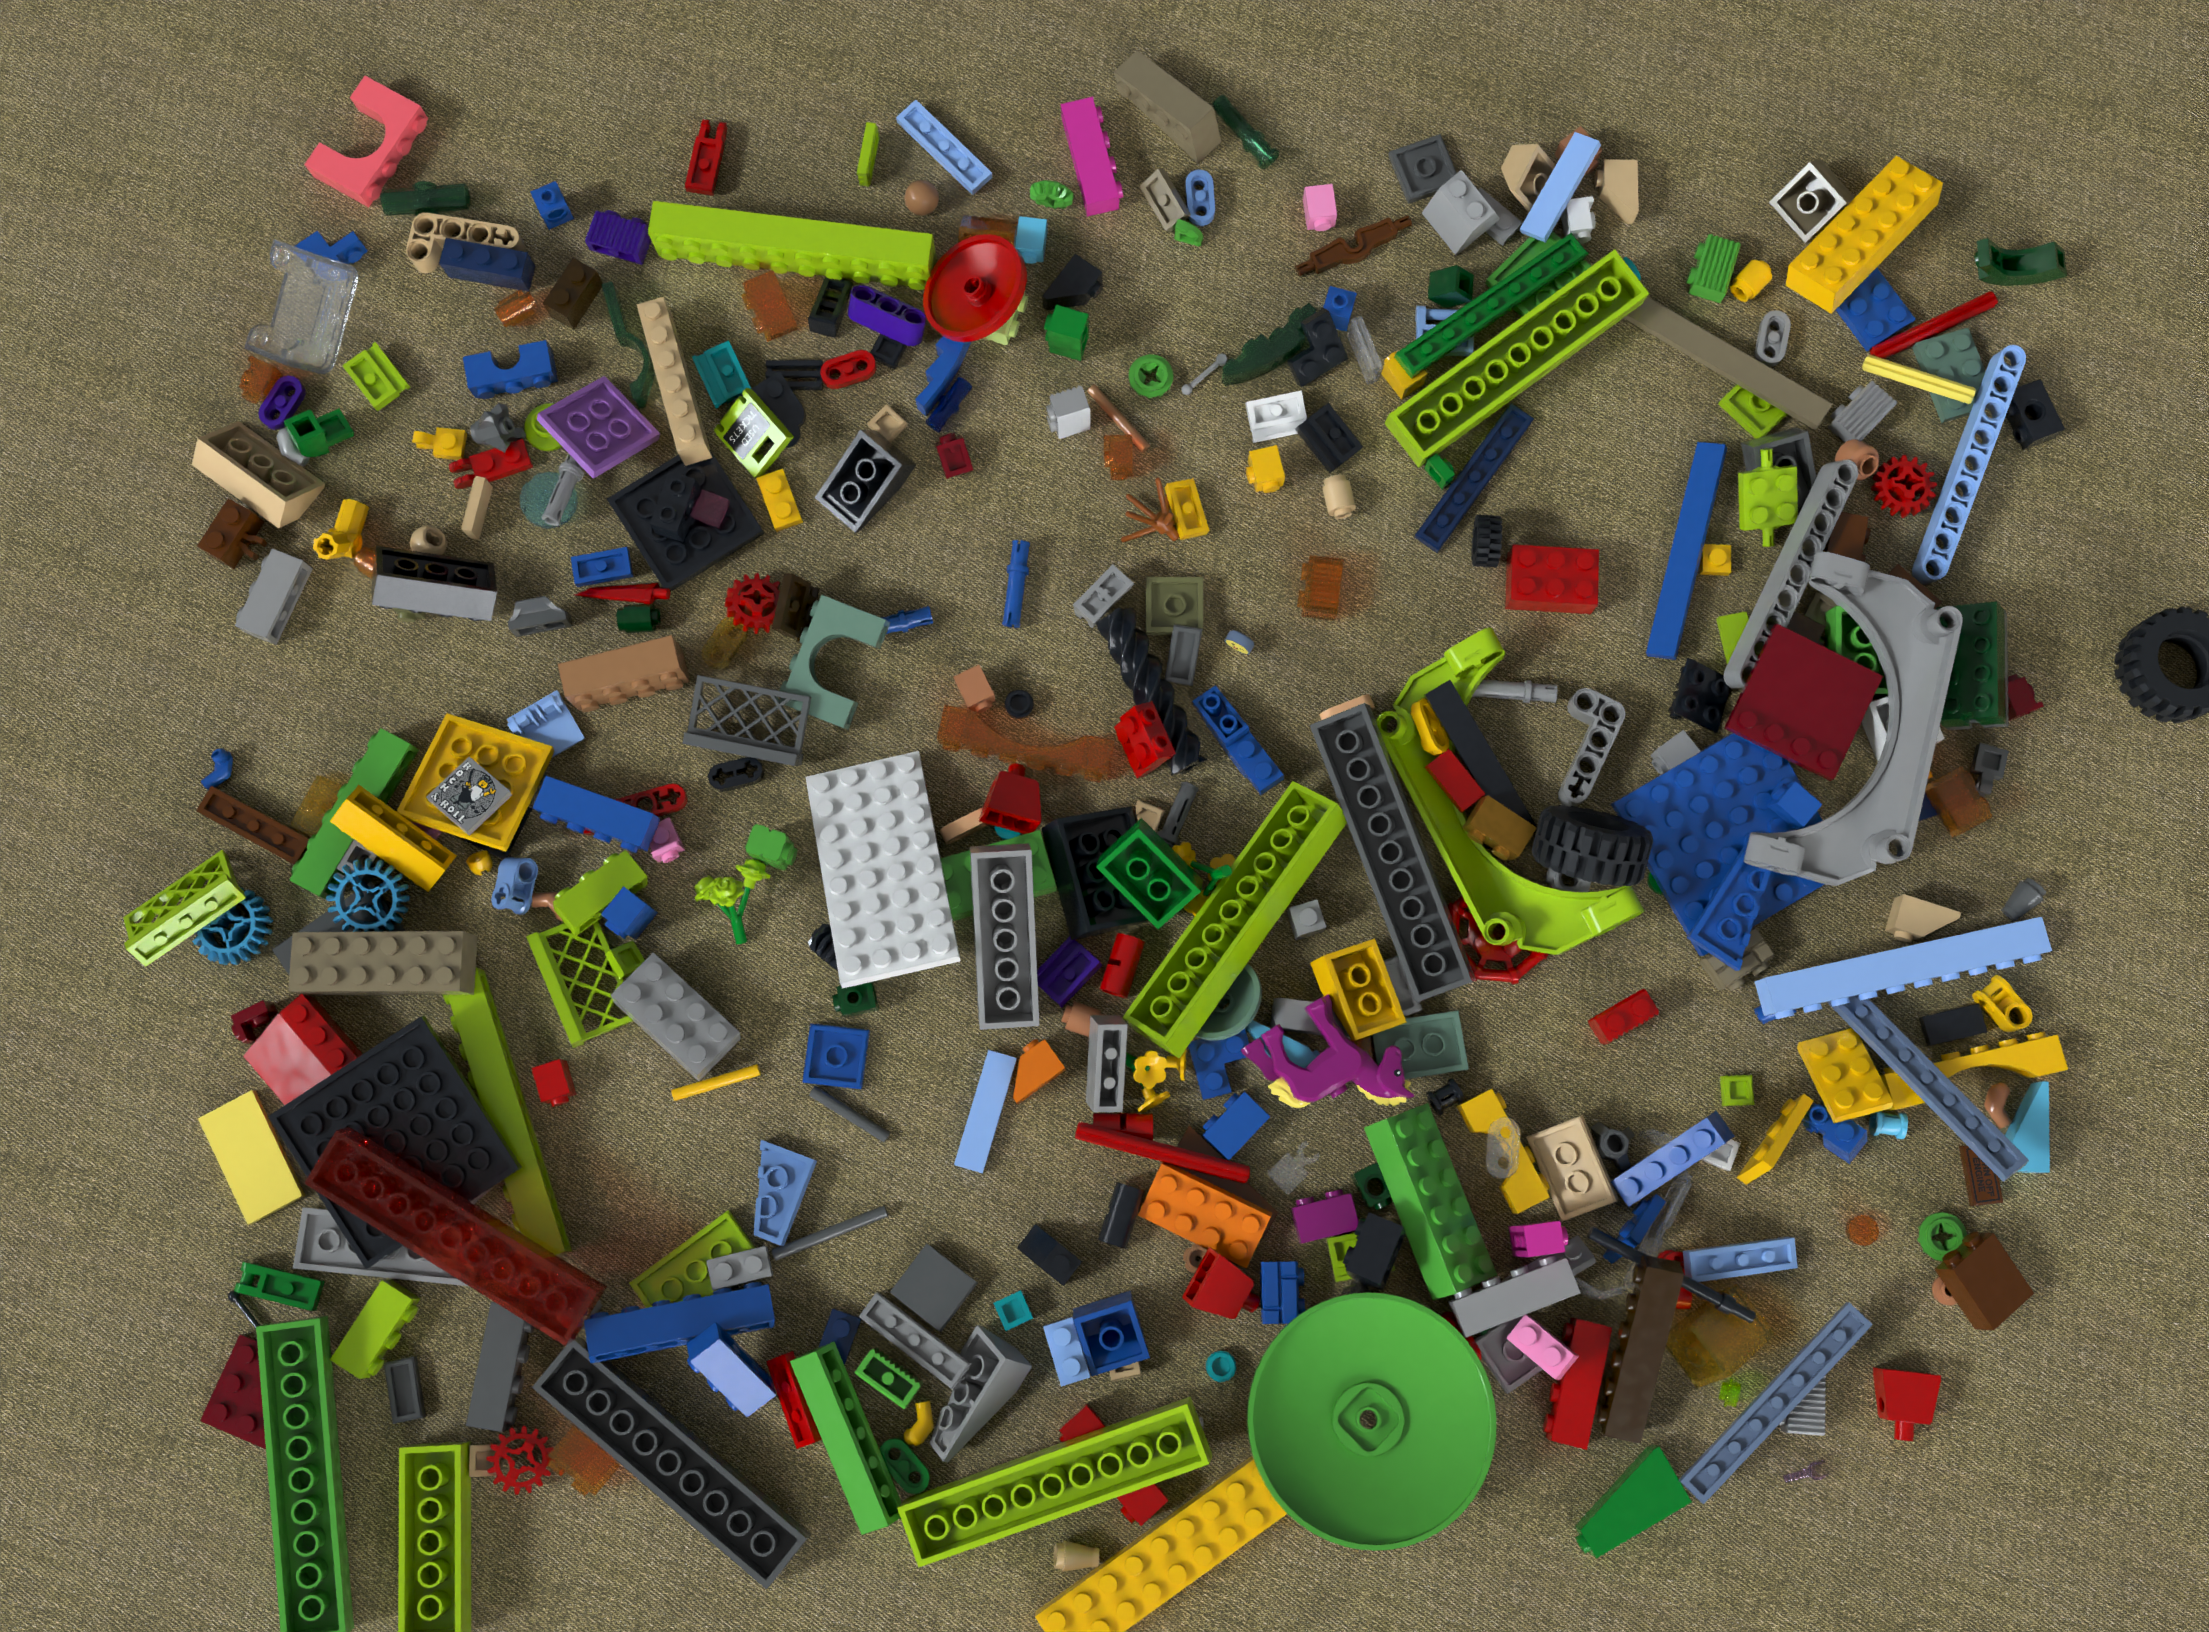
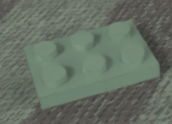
[1912,327,1988,423]
[1371,1011,1469,1079]

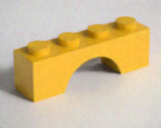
[1456,1089,1550,1214]

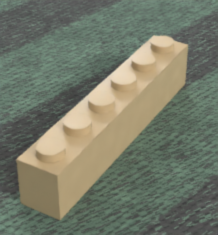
[637,296,712,466]

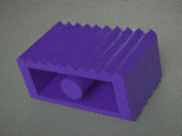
[585,210,651,265]

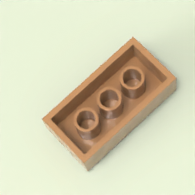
[558,635,690,712]

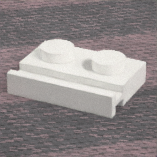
[1245,390,1307,443]

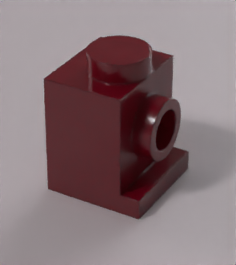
[2008,674,2044,721]

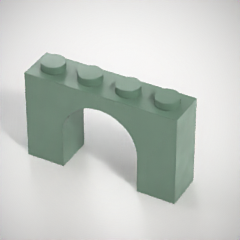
[779,595,890,730]

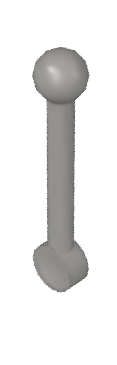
[1181,354,1227,395]

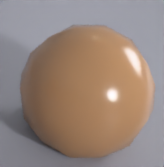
[904,180,939,216]

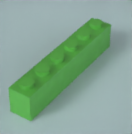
[289,728,419,899]
[790,1342,901,1535]

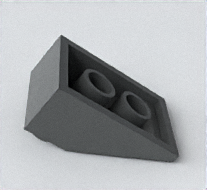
[1741,427,1816,515]

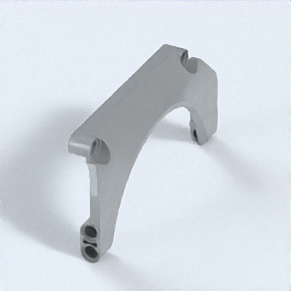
[1744,552,1963,886]

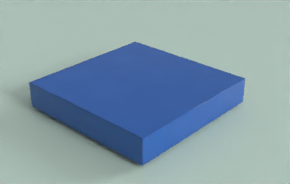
[802,1023,870,1090]

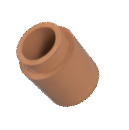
[1061,1001,1105,1037]

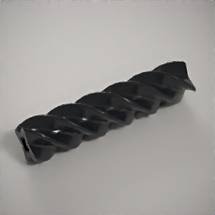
[1096,607,1208,776]

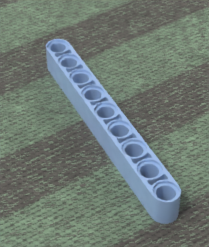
[1912,345,2026,585]

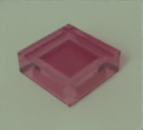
[691,489,730,528]

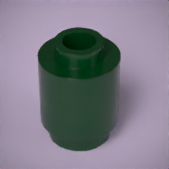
[616,603,661,634]

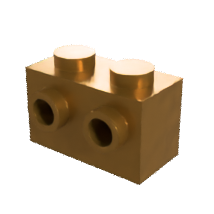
[1462,795,1537,860]

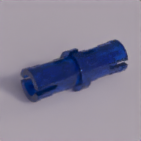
[926,377,973,432]

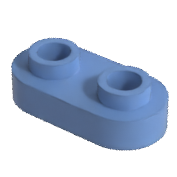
[1185,170,1215,226]

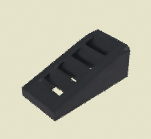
[808,276,853,338]

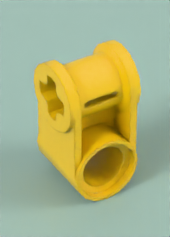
[1972,975,2033,1032]

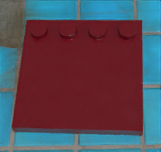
[1724,624,1883,781]

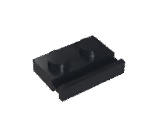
[1295,402,1363,474]

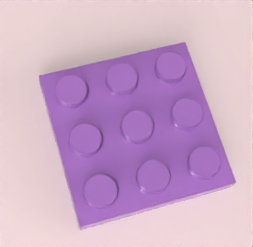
[537,376,660,479]

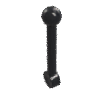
[228,1290,260,1329]

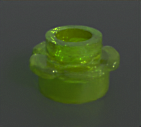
[1718,1377,1742,1408]

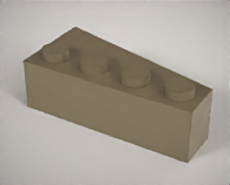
[1114,50,1221,163]

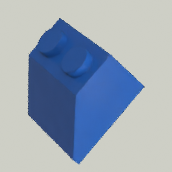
[1073,1291,1150,1376]

